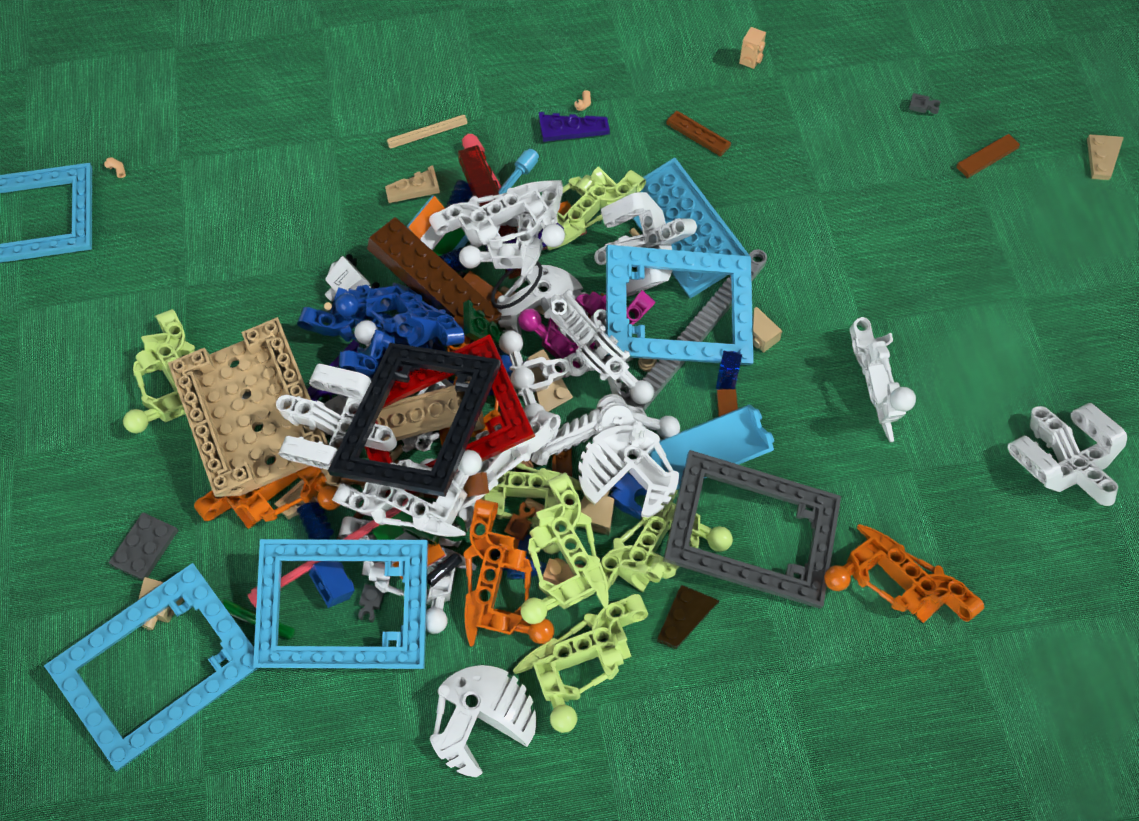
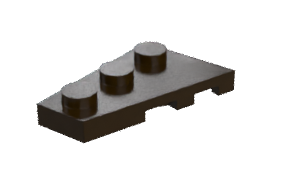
[657,585,719,650]

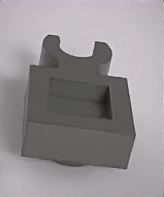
[909,93,941,114]
[358,584,385,623]

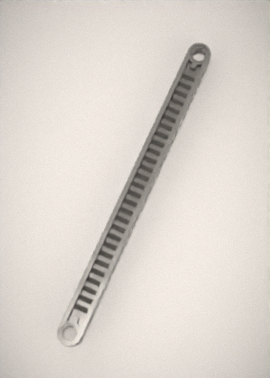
[625,249,767,411]

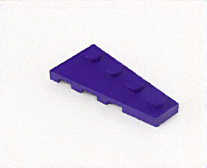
[538,112,610,142]

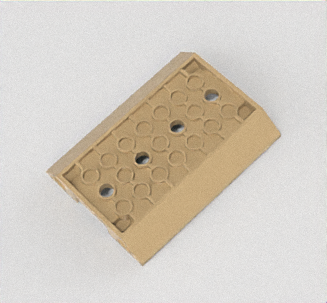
[168,317,329,497]

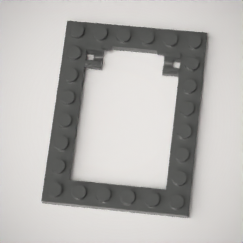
[663,450,841,609]

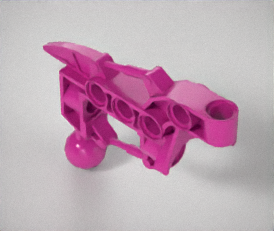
[518,290,655,378]

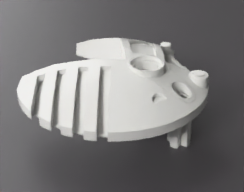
[497,265,588,343]
[578,422,679,518]
[430,665,536,777]

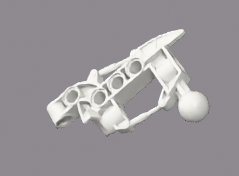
[459,180,563,278]
[429,181,565,248]
[850,317,916,442]
[420,410,561,511]
[332,450,482,537]
[338,517,477,634]

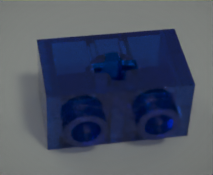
[716,351,742,390]

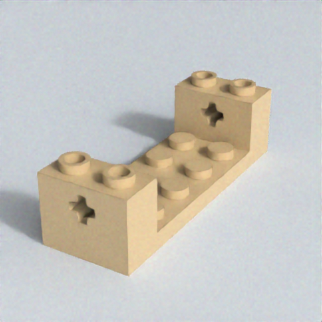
[364,381,485,453]

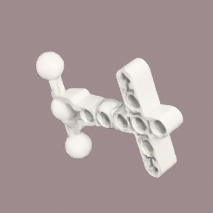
[499,309,633,423]

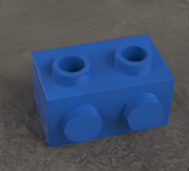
[309,561,355,608]

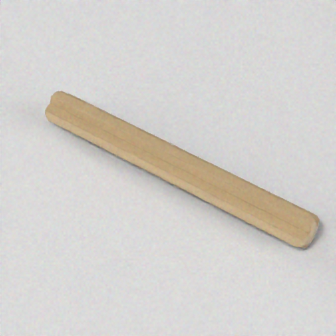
[387,115,467,148]

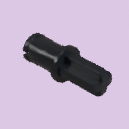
[427,553,462,587]

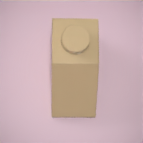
[752,307,782,353]

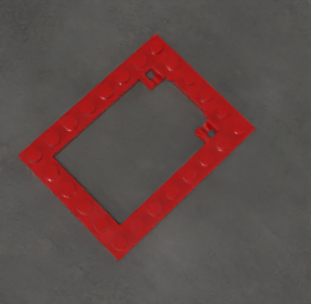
[353,334,536,497]

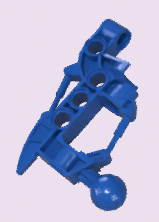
[335,283,465,347]
[297,285,409,345]
[339,329,454,384]

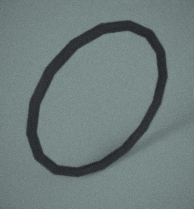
[491,261,543,309]

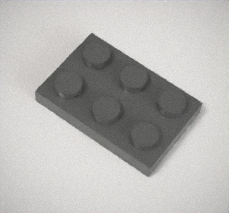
[109,512,178,581]

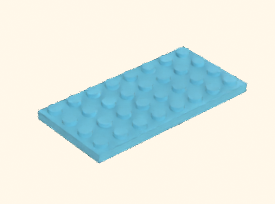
[632,158,750,299]

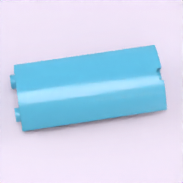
[649,404,774,490]

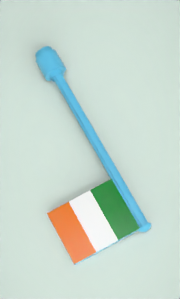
[407,148,539,265]

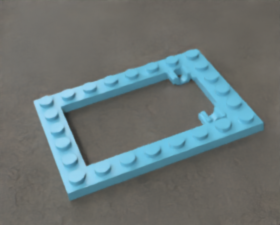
[0,163,92,263]
[606,245,753,365]
[253,539,428,669]
[44,563,258,771]

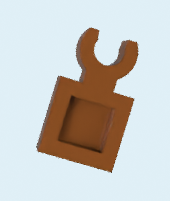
[504,502,536,541]

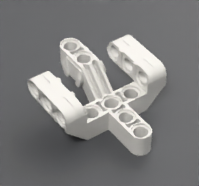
[594,192,697,297]
[276,364,397,470]
[1008,403,1127,506]

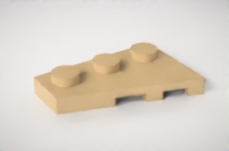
[1087,134,1124,180]
[385,165,440,203]
[526,349,573,412]

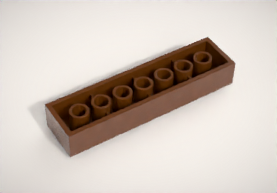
[367,217,502,343]

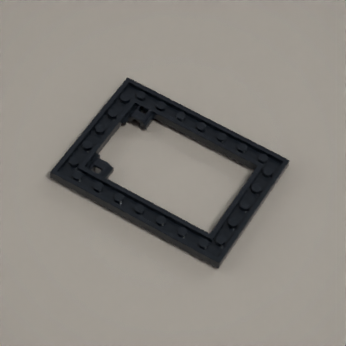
[328,343,501,497]

